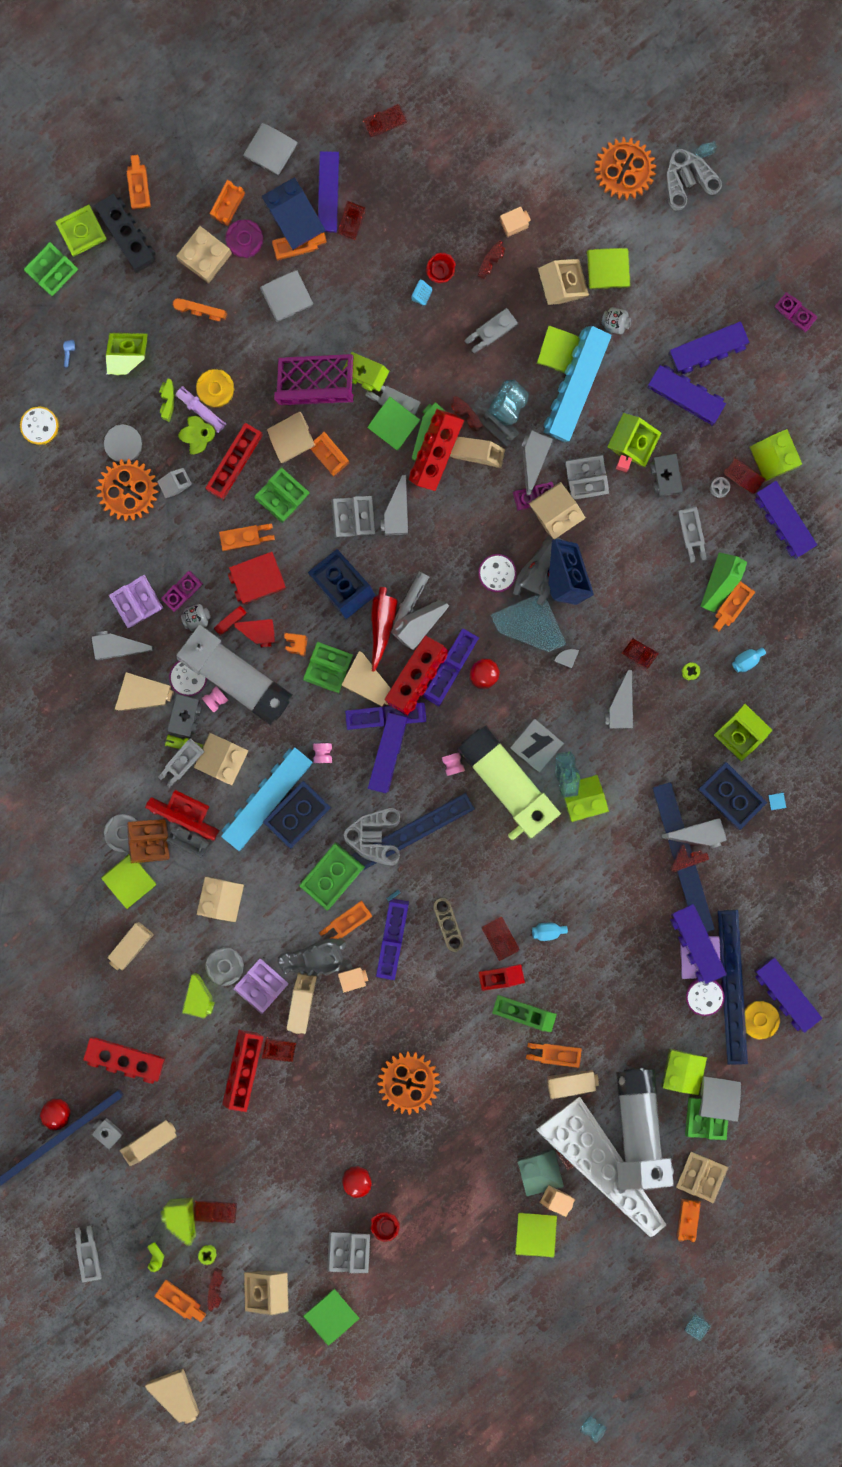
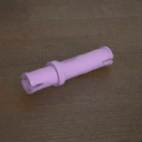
[175,386,226,433]

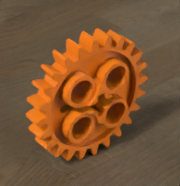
[594,137,656,200]
[96,459,159,521]
[378,1051,440,1115]

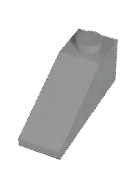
[522,431,553,495]
[381,475,408,536]
[391,600,449,650]
[92,631,154,661]
[605,670,633,729]
[662,818,726,849]

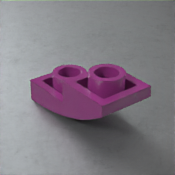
[774,292,817,333]
[513,482,554,511]
[161,571,203,612]

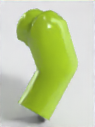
[147,1242,164,1272]

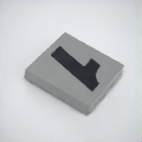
[510,719,564,773]

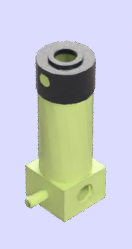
[457,725,561,840]

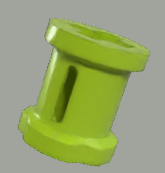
[682,662,700,680]
[198,1245,217,1265]

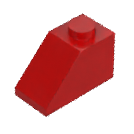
[234,619,276,648]
[478,964,525,991]

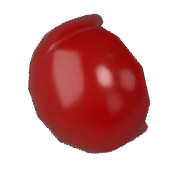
[426,253,456,284]
[469,658,500,689]
[40,1099,71,1130]
[342,1166,372,1198]
[370,1212,400,1242]

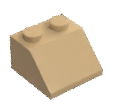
[538,259,589,305]
[529,482,586,539]
[194,733,248,785]
[197,876,244,922]
[244,1271,288,1315]

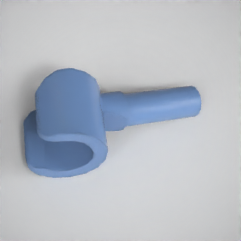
[63,340,75,367]

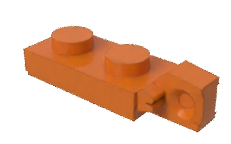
[127,155,151,210]
[272,233,327,260]
[713,581,755,632]
[155,1280,206,1322]

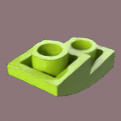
[159,379,175,422]

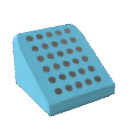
[412,279,432,305]

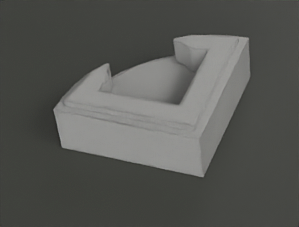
[554,649,579,669]

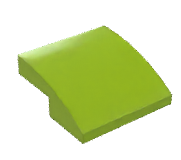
[587,248,630,289]
[537,326,580,373]
[101,854,157,909]
[515,1213,557,1257]

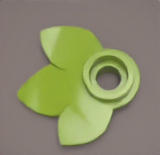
[178,416,215,454]

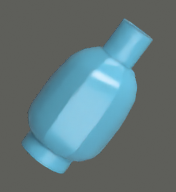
[732,647,766,673]
[532,922,568,941]

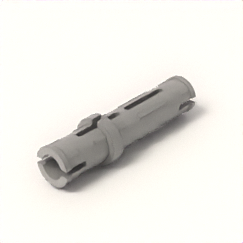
[393,571,430,623]

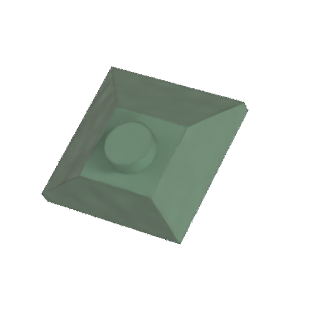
[517,1149,564,1196]

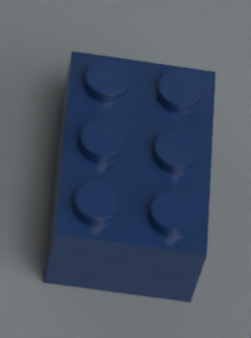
[697,762,767,830]
[263,781,331,849]

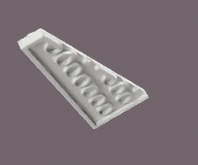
[537,1097,666,1237]

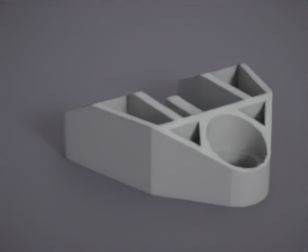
[665,149,722,210]
[344,808,400,866]

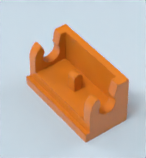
[210,180,245,226]
[310,432,349,477]
[284,633,308,657]
[676,1199,701,1242]

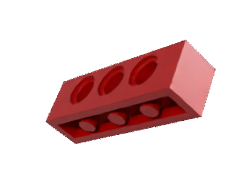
[408,409,464,491]
[206,423,263,500]
[384,635,448,716]
[222,1029,263,1112]
[83,1036,166,1084]

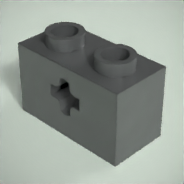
[650,454,683,497]
[167,694,202,737]

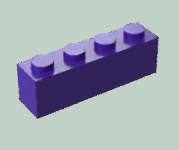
[668,321,749,375]
[647,365,726,426]
[754,481,817,559]
[670,904,727,985]
[755,957,823,1033]

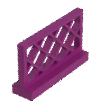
[274,354,353,405]

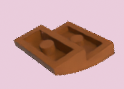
[127,819,170,863]

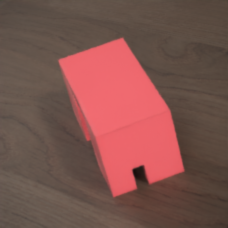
[616,455,632,473]

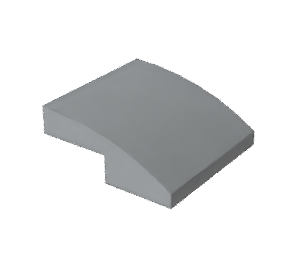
[244,123,298,176]
[260,270,313,322]
[565,454,609,500]
[331,496,375,538]
[699,1076,741,1122]
[327,1232,370,1273]

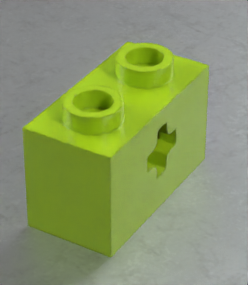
[342,352,390,391]

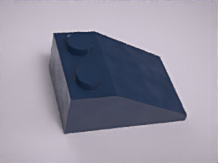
[262,177,325,250]
[548,539,594,605]
[308,549,376,619]

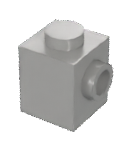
[157,468,192,498]
[92,1118,124,1149]

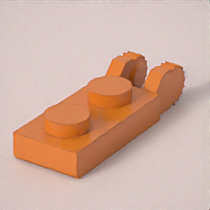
[172,298,227,322]
[219,524,275,551]
[319,901,372,939]
[526,1043,582,1068]

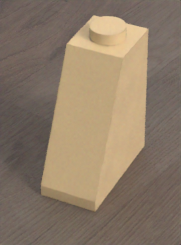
[450,437,505,468]
[342,651,391,707]
[115,673,174,711]
[108,922,154,970]
[287,972,317,1034]
[547,1070,599,1099]
[120,1120,177,1166]
[145,1369,199,1423]

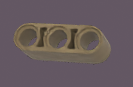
[433,898,463,952]

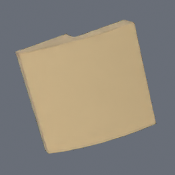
[267,412,316,463]
[676,1152,728,1203]

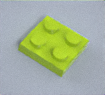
[55,205,107,257]

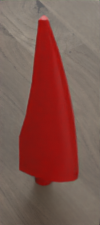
[371,587,398,672]

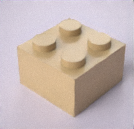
[177,226,232,284]

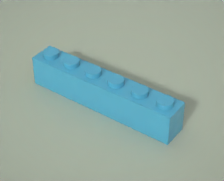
[543,326,612,442]
[221,748,313,851]

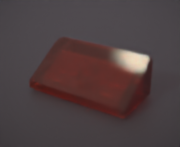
[481,917,519,961]

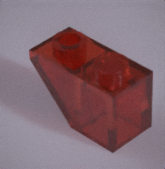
[724,456,766,494]

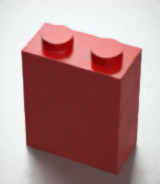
[227,552,286,605]

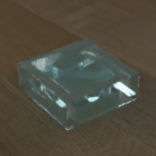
[695,141,717,158]
[684,1314,711,1342]

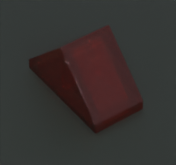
[338,201,366,240]
[622,638,659,671]
[262,1037,296,1062]

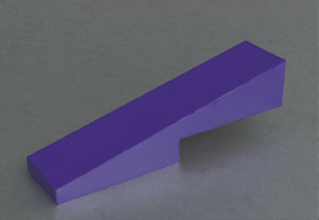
[318,151,339,232]
[423,628,479,706]
[345,703,426,730]
[368,712,408,794]
[376,898,409,980]

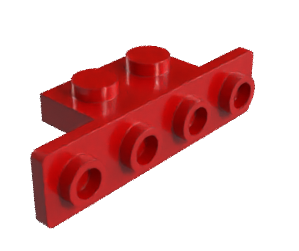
[145,790,220,841]

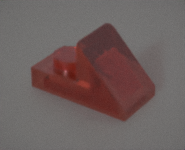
[670,844,710,872]

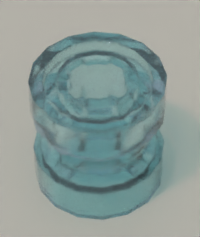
[580,1416,607,1443]

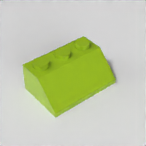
[161,1197,196,1245]

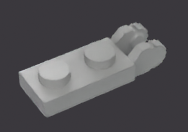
[464,308,518,353]
[365,386,421,415]
[677,507,706,563]
[158,738,205,788]
[75,1225,102,1283]

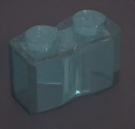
[489,380,529,425]
[555,752,580,798]

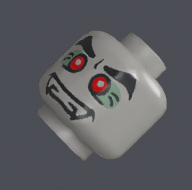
[602,307,631,334]
[181,604,211,632]

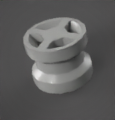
[710,477,730,498]

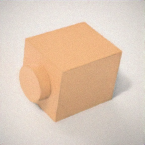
[500,207,530,237]
[338,967,369,993]
[540,1185,575,1216]

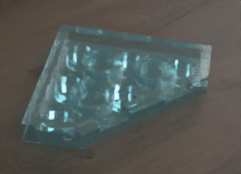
[491,594,566,652]

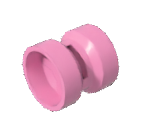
[202,686,228,712]
[313,743,332,763]
[442,752,465,776]

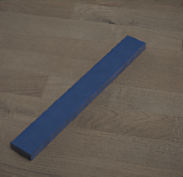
[652,782,715,932]
[352,793,475,871]
[718,910,748,1065]
[0,1089,124,1186]

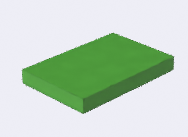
[299,842,365,911]

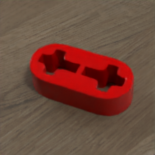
[214,606,247,636]

